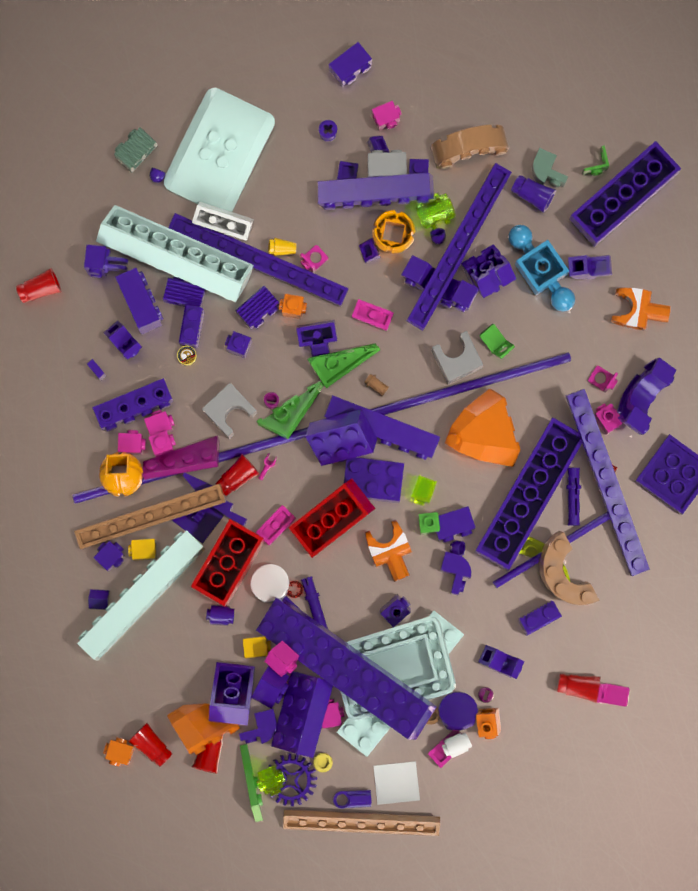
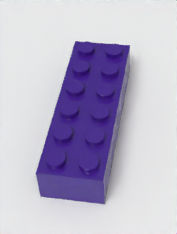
[569,141,681,247]

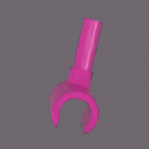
[259,453,277,480]

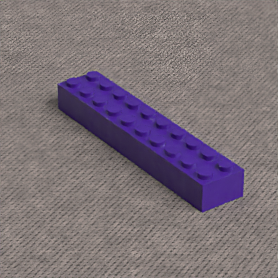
[256,598,437,740]

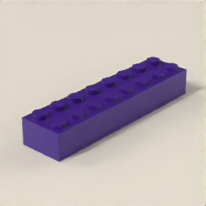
[475,417,582,571]

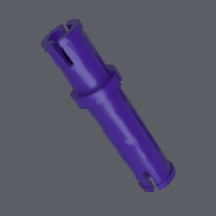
[566,468,582,526]
[301,576,328,629]

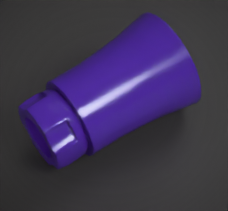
[511,175,556,213]

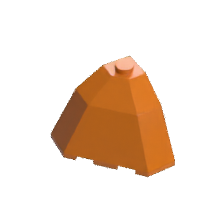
[445,389,521,467]

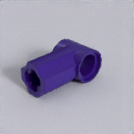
[332,790,372,809]

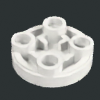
[250,564,290,603]

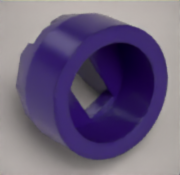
[149,167,166,183]
[430,228,446,245]
[450,541,465,556]

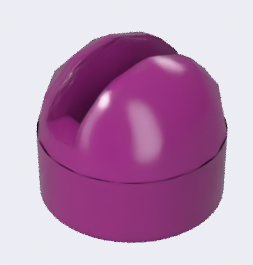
[264,392,279,409]
[478,687,494,703]

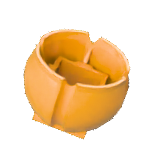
[372,210,415,254]
[99,452,143,497]

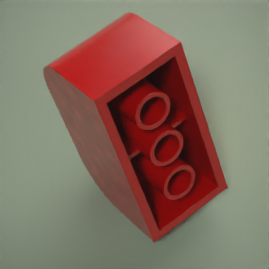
[191,519,265,607]

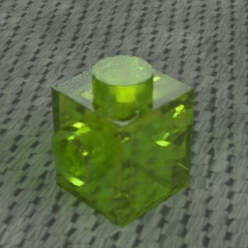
[256,765,286,796]

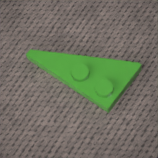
[307,343,380,388]
[257,381,324,439]
[240,744,263,822]

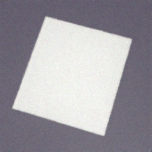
[374,761,420,805]

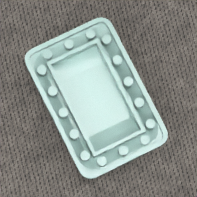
[164,88,275,212]
[341,617,456,721]

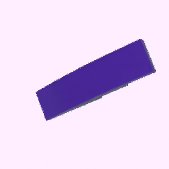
[183,473,248,527]

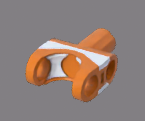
[611,288,671,330]
[365,520,412,582]

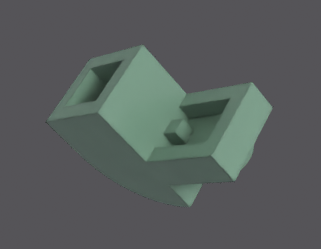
[532,148,568,188]

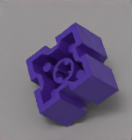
[461,244,516,298]

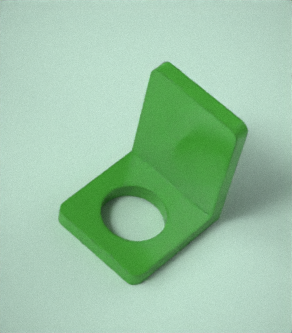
[582,145,609,176]
[479,324,515,359]

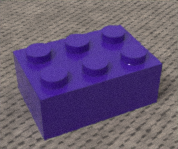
[115,268,163,335]
[305,409,377,466]
[344,457,404,503]
[209,662,255,725]

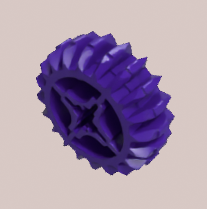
[265,753,317,806]

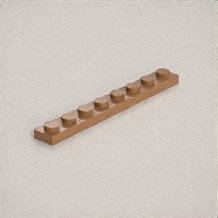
[74,484,226,549]
[283,810,440,836]

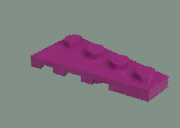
[142,435,220,480]

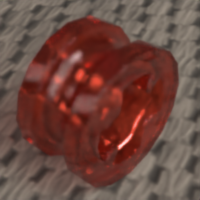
[287,581,303,598]

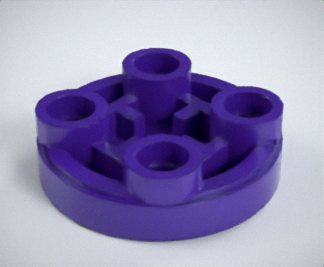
[439,692,478,730]

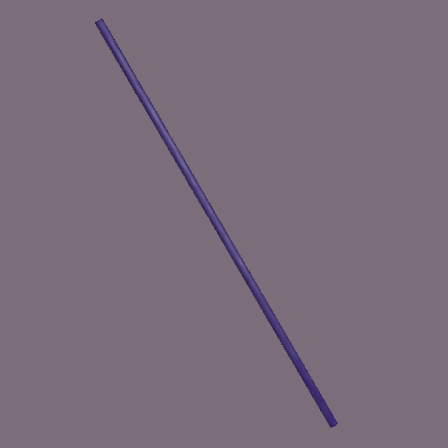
[72,352,571,504]

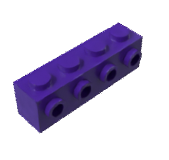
[92,378,174,432]

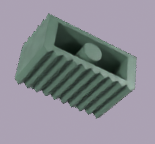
[114,127,158,173]

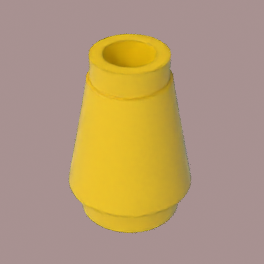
[268,237,296,256]

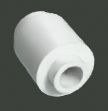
[442,732,472,758]

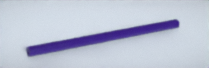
[493,512,610,588]

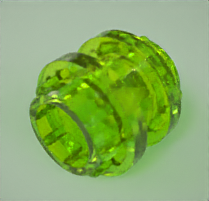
[416,192,456,230]

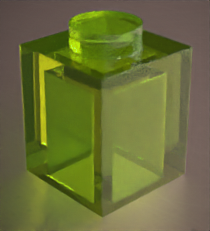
[411,475,437,507]

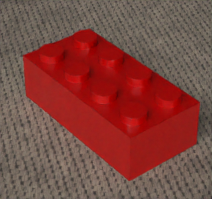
[288,478,375,558]

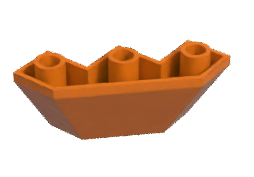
[167,703,240,755]

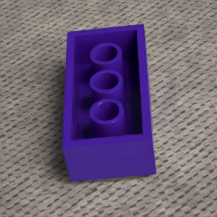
[271,671,333,758]

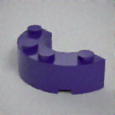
[401,255,479,313]
[617,357,677,435]

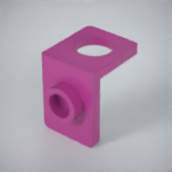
[300,245,328,273]
[588,366,618,393]
[597,683,630,707]

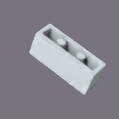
[192,202,254,240]

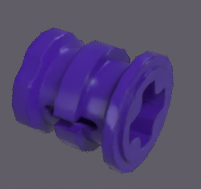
[319,120,338,141]

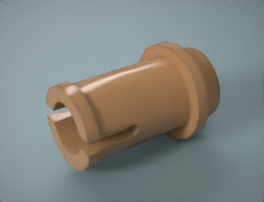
[364,374,389,396]

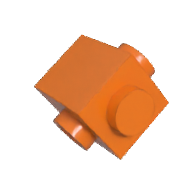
[279,294,307,319]
[476,708,501,739]
[103,737,135,767]

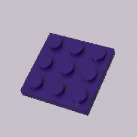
[635,434,698,515]

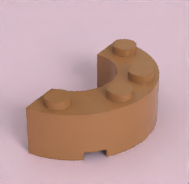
[431,125,509,169]
[539,531,599,605]

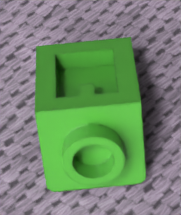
[418,512,440,535]

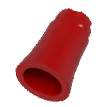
[16,268,61,303]
[215,454,260,496]
[557,674,601,703]
[128,723,172,767]
[191,734,224,774]

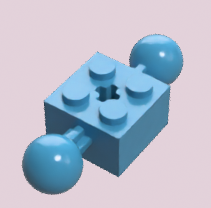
[508,225,575,312]

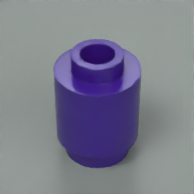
[206,605,234,626]

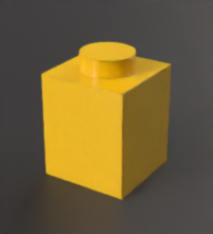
[128,539,157,561]
[243,636,271,659]

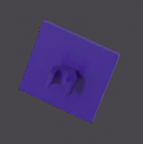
[172,491,224,544]

